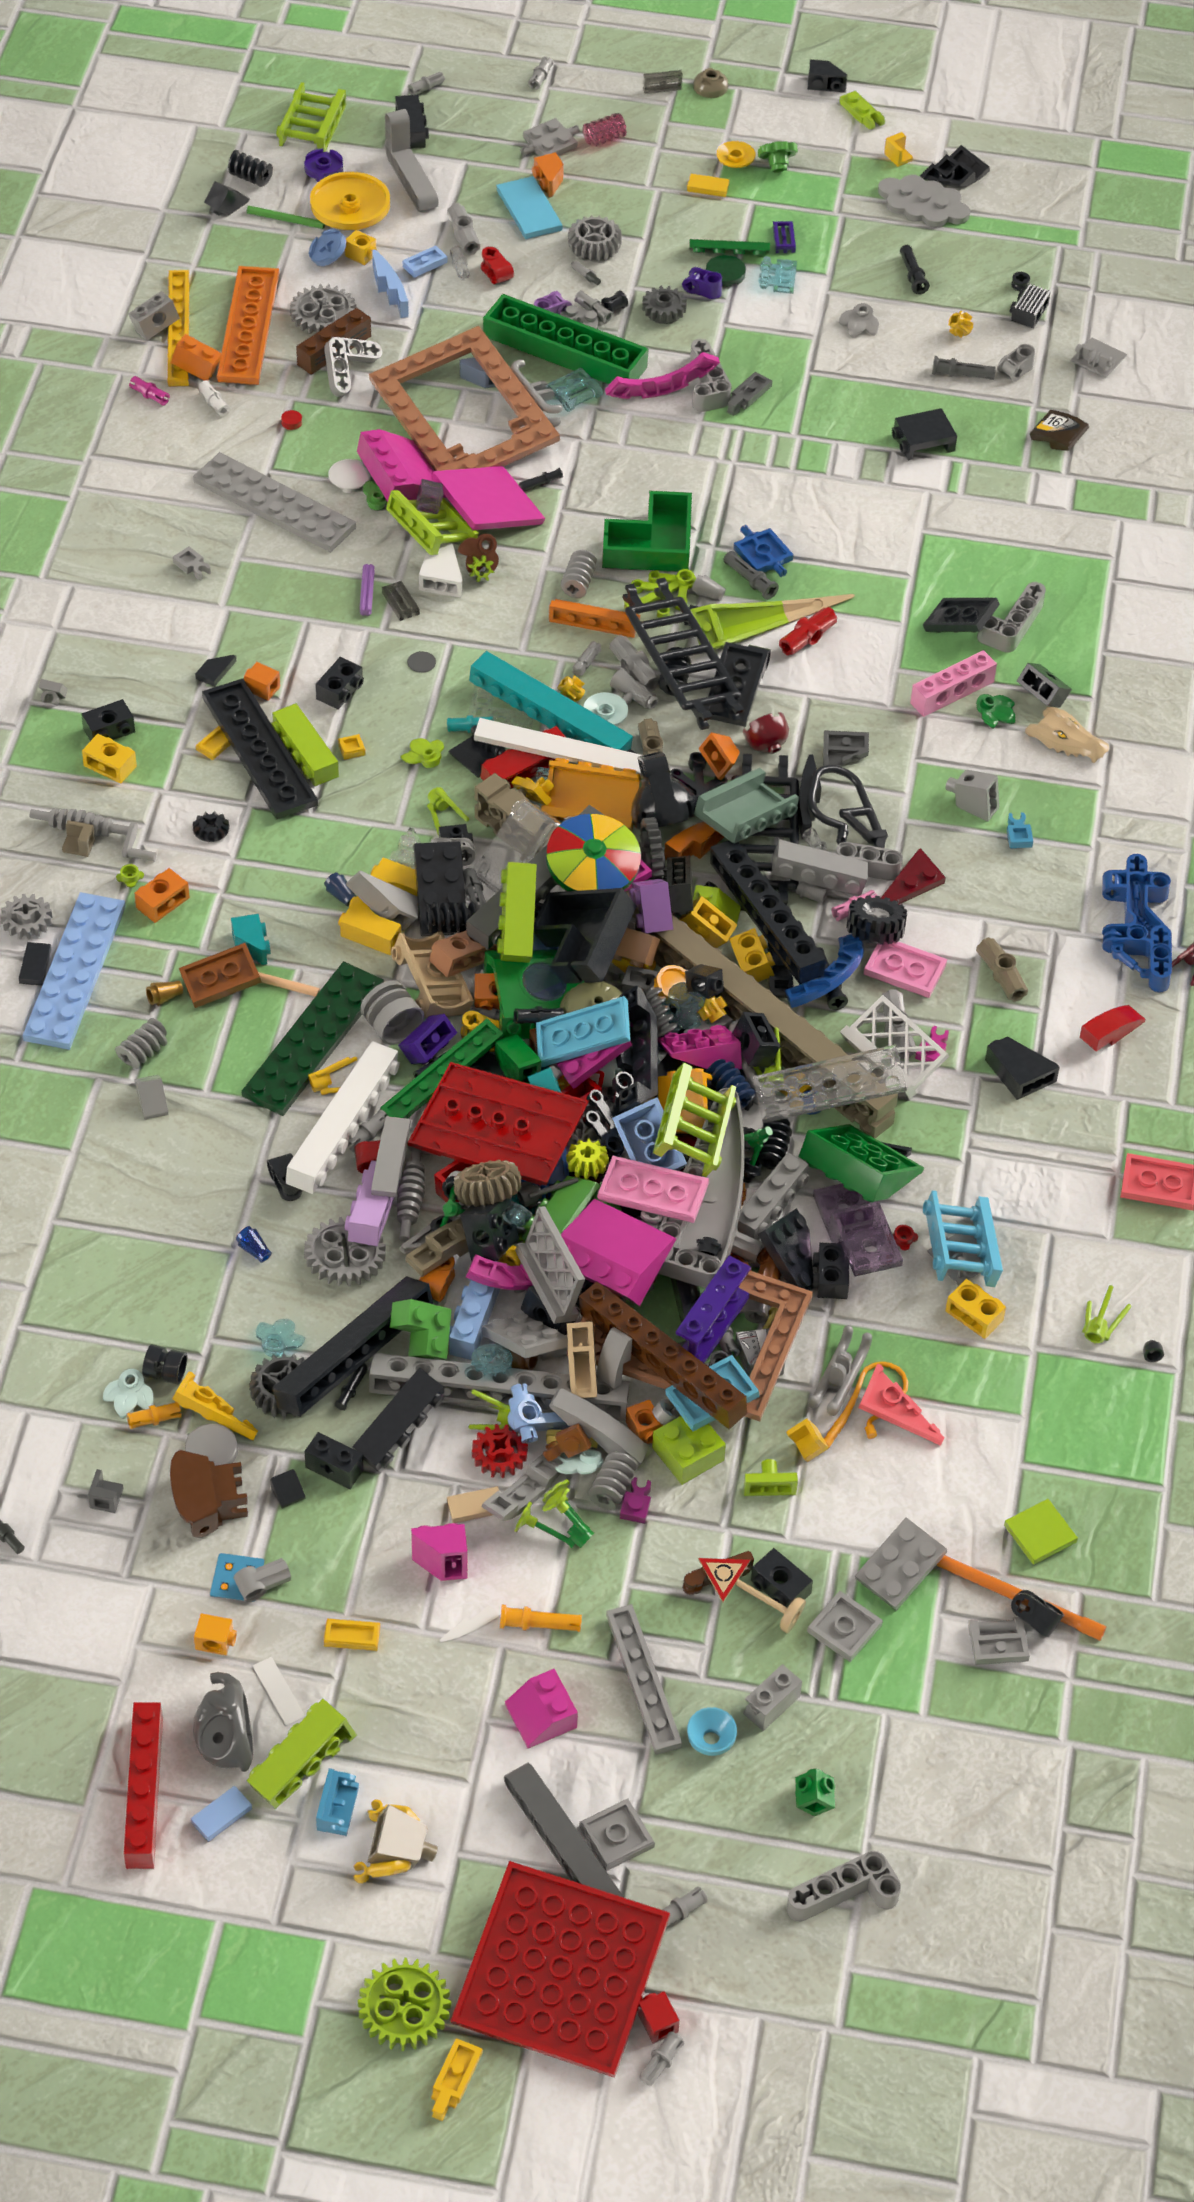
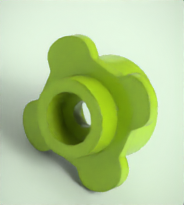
[116,864,144,888]

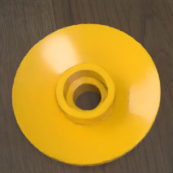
[716,141,756,168]

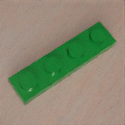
[689,239,770,256]

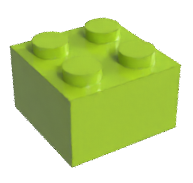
[652,1416,726,1485]

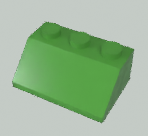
[521,1176,600,1250]

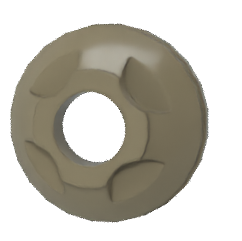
[693,68,728,98]

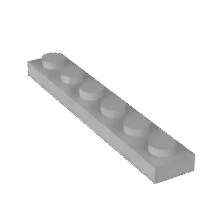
[606,1604,682,1755]

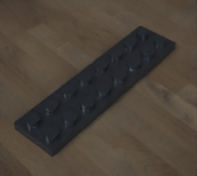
[202,678,318,820]

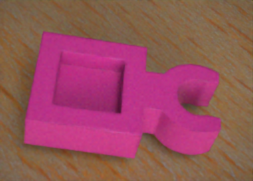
[915,1026,949,1062]

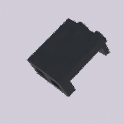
[892,408,957,460]

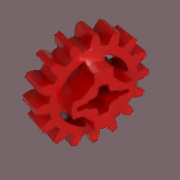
[472,1424,528,1478]

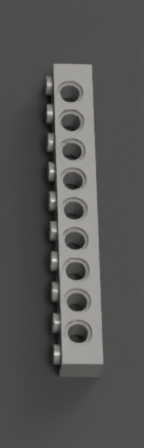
[369,1353,630,1421]

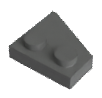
[823,730,869,767]

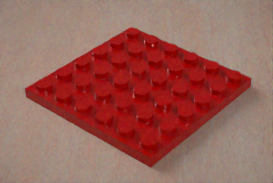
[451,1861,670,2078]

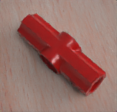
[779,606,838,656]

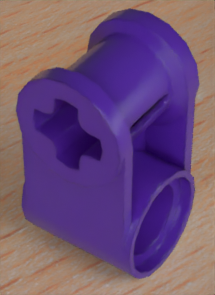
[682,267,722,299]

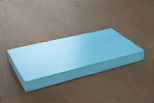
[497,176,563,239]
[536,996,630,1067]

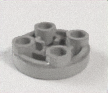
[185,1424,238,1465]

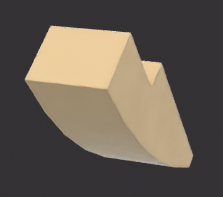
[567,1322,597,1399]

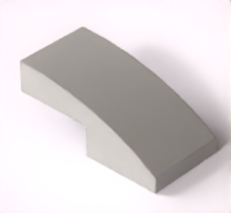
[596,1327,632,1389]

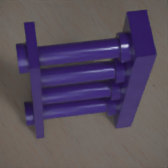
[676,1255,751,1363]

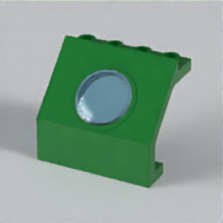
[484,949,584,1039]

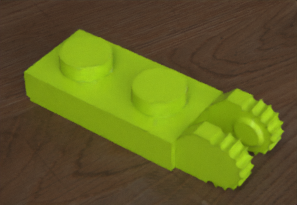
[839,90,885,130]

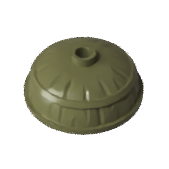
[560,982,631,1026]

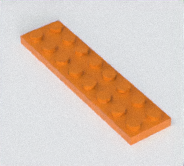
[217,266,279,385]

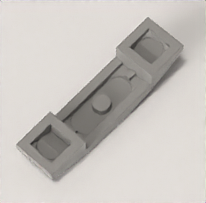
[482,1454,561,1521]

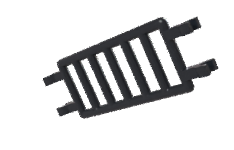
[622,578,744,730]
[731,754,799,911]

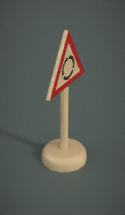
[698,1558,806,1633]

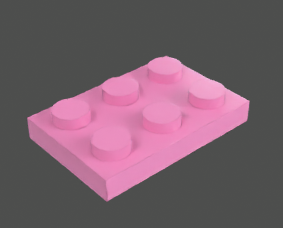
[864,941,947,998]

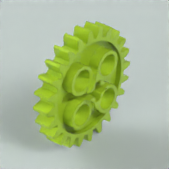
[358,1957,451,2051]

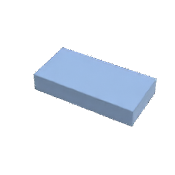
[191,1786,252,1842]

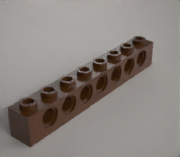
[579,1282,747,1429]

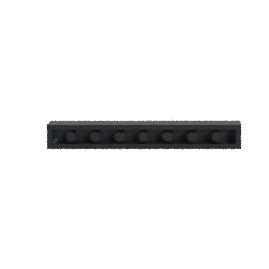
[272,1276,433,1417]

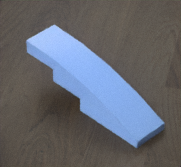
[372,250,409,318]

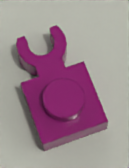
[619,1477,651,1524]

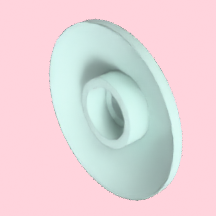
[583,692,628,726]

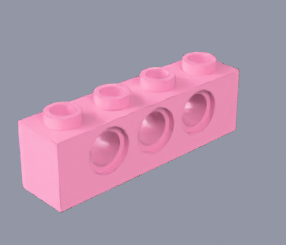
[910,650,997,717]

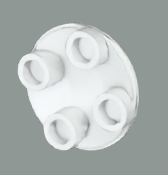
[328,459,371,493]

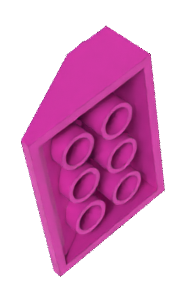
[357,429,447,502]
[553,1199,676,1306]

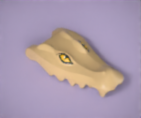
[1025,707,1109,763]

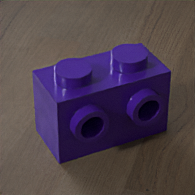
[398,1014,458,1064]

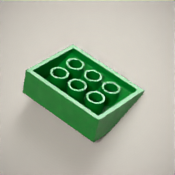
[798,1124,924,1203]

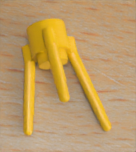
[308,1057,357,1096]

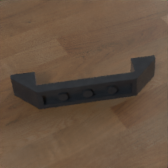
[619,985,658,1113]

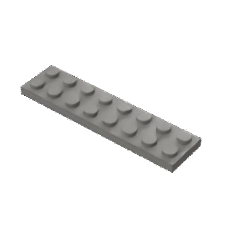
[193,452,356,553]

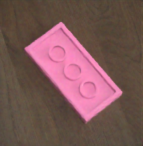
[597,1156,709,1223]

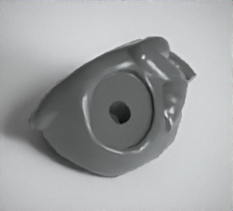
[193,1672,253,1772]

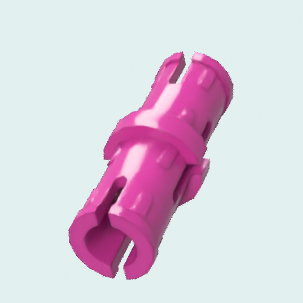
[129,376,170,406]

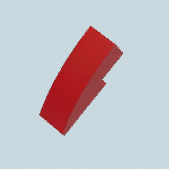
[1080,1005,1146,1052]

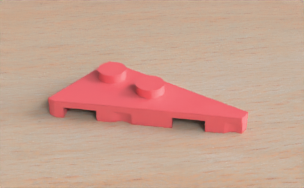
[858,1364,945,1446]

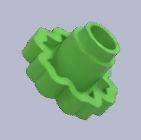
[758,141,798,172]

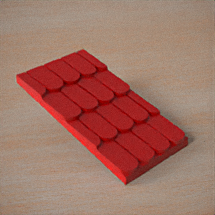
[407,1062,589,1186]

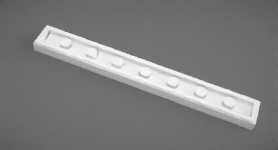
[474,718,643,779]

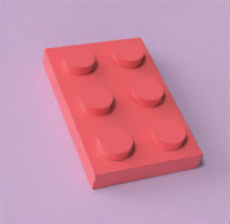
[1120,1153,1194,1211]

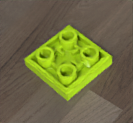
[1004,1499,1078,1565]

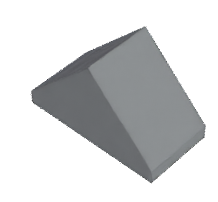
[134,1075,169,1120]

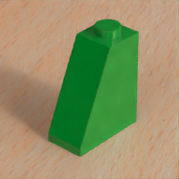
[495,1034,541,1084]

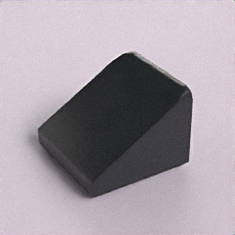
[270,1469,306,1508]

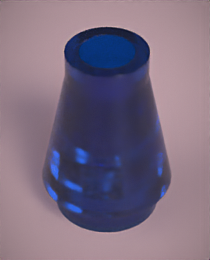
[236,1226,272,1263]

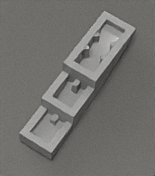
[371,1116,411,1197]
[549,1388,649,1465]

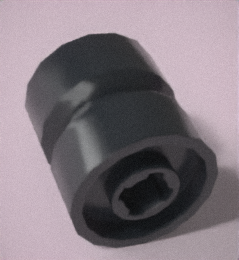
[142,1344,188,1385]

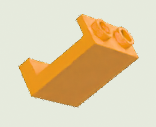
[658,1068,712,1134]

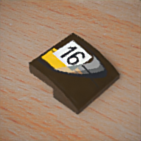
[1030,410,1089,451]

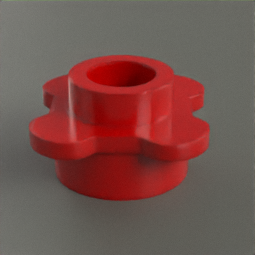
[888,1225,918,1251]

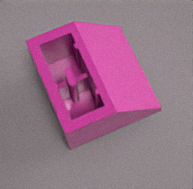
[411,1523,468,1581]

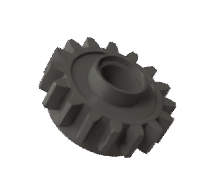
[642,286,687,324]

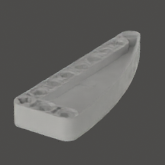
[658,1088,744,1288]

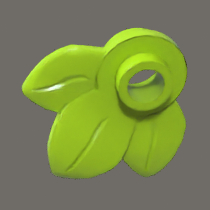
[400,738,444,768]

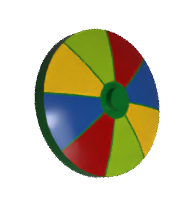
[546,814,641,891]

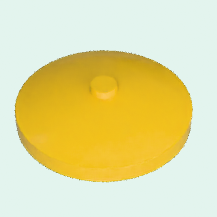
[310,172,390,230]

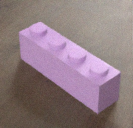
[345,1161,400,1246]

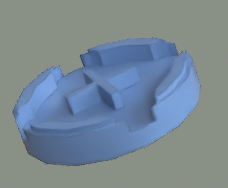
[309,228,346,266]

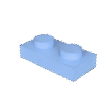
[402,246,447,278]

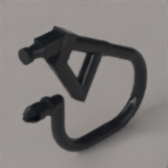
[807,765,888,848]

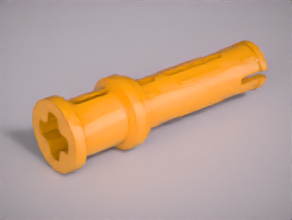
[500,1604,582,1632]

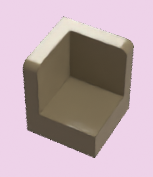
[62,820,95,857]

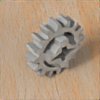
[0,894,53,940]

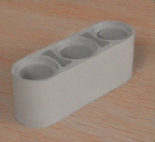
[836,842,903,881]

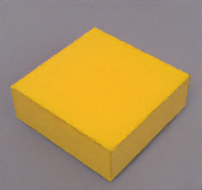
[338,734,366,760]

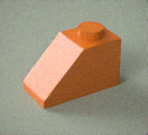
[698,732,740,780]

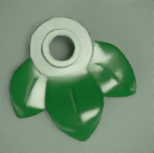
[976,694,1016,729]

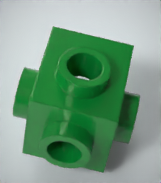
[795,1768,835,1816]

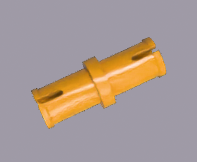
[127,1402,181,1430]

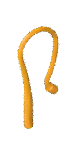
[824,1361,908,1448]

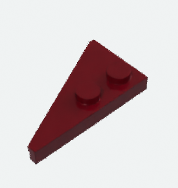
[881,848,946,905]

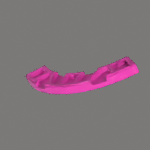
[605,352,720,399]
[466,1254,533,1290]

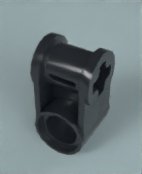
[267,1153,302,1201]
[1011,1590,1064,1637]

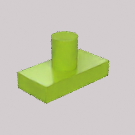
[743,1459,798,1496]

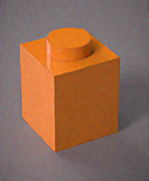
[244,662,280,701]

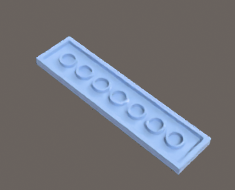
[23,892,126,1050]

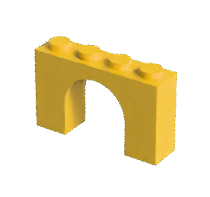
[338,857,417,956]

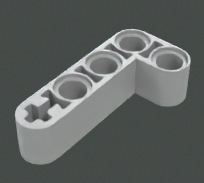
[690,339,731,412]
[977,582,1046,652]
[786,1851,901,1922]

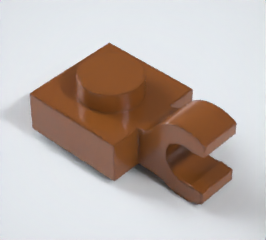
[542,1423,592,1462]

